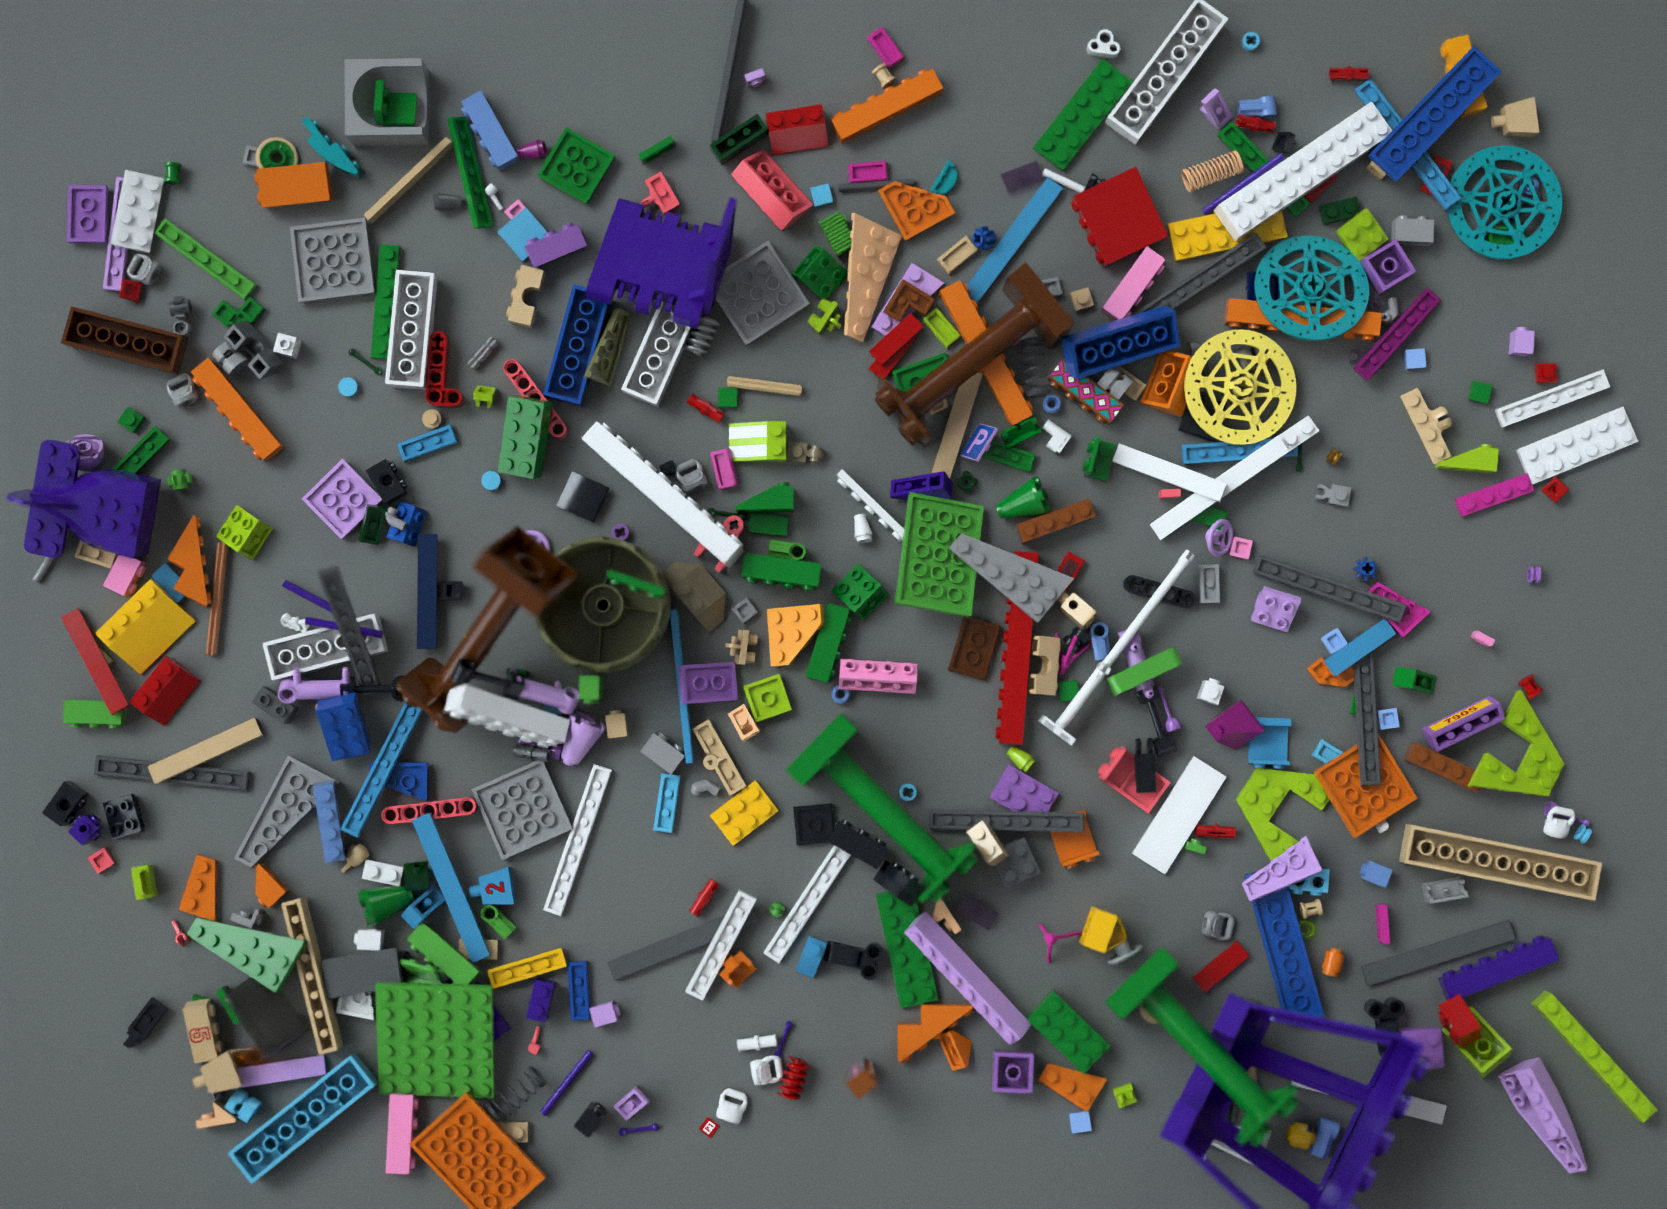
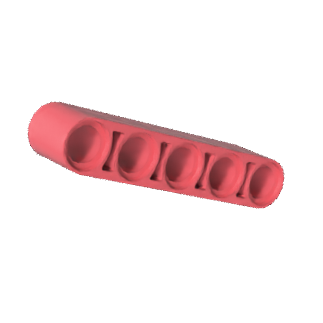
[503,359,568,440]
[382,797,478,824]

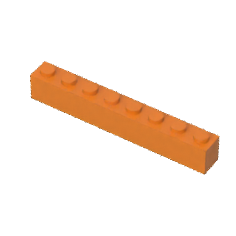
[939,280,1033,426]
[1224,298,1382,341]

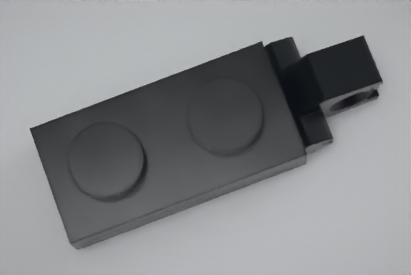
[123,997,169,1049]

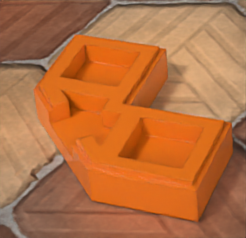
[1306,657,1354,687]

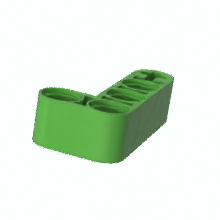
[1105,646,1183,696]

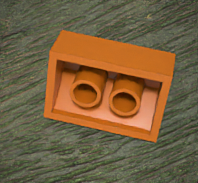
[1140,351,1196,417]

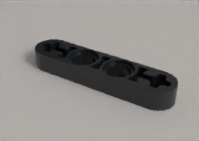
[1123,575,1197,608]

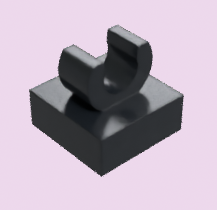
[1271,132,1297,154]

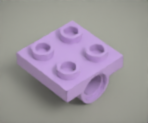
[1251,586,1301,632]

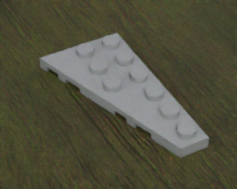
[948,533,1074,623]
[234,755,340,867]

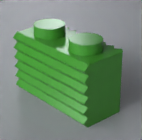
[819,211,852,258]

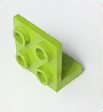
[216,505,274,560]

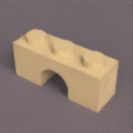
[506,265,546,329]
[1027,636,1061,696]

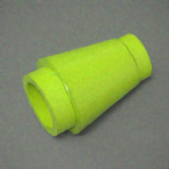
[1006,745,1036,772]

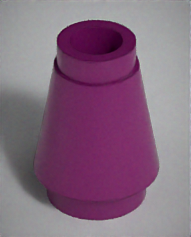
[517,140,547,159]

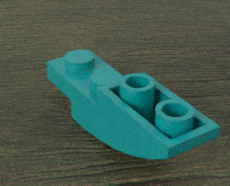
[301,116,362,178]

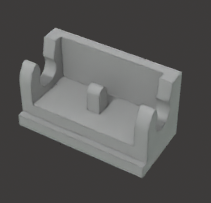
[1422,877,1468,904]

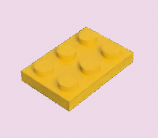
[709,780,779,846]

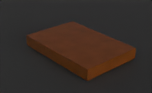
[948,617,1001,681]

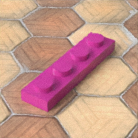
[1454,473,1534,517]

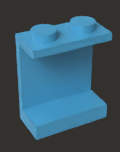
[1248,717,1291,769]

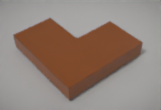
[883,279,935,322]

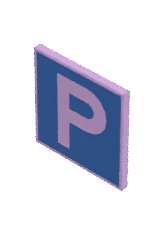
[960,423,998,462]

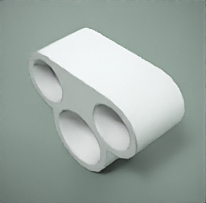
[1087,29,1120,58]

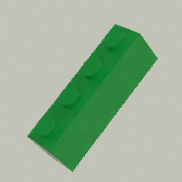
[805,603,852,683]

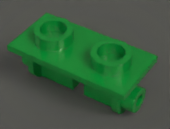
[1000,417,1042,449]

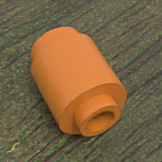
[1322,947,1345,977]

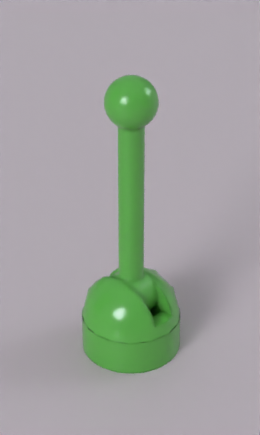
[769,902,785,918]

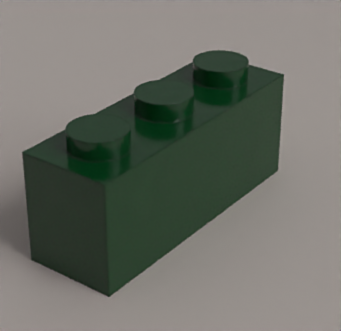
[710,113,769,166]

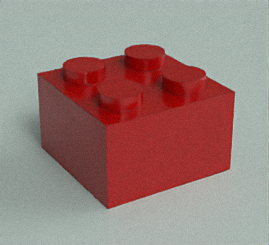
[1438,994,1481,1049]

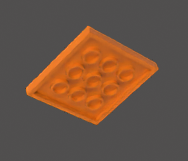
[1313,733,1418,838]

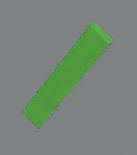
[154,218,257,301]

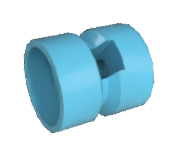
[224,1088,262,1124]

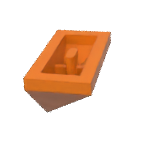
[938,1030,972,1071]

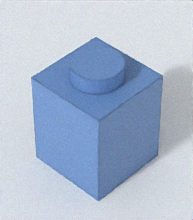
[1359,860,1393,888]

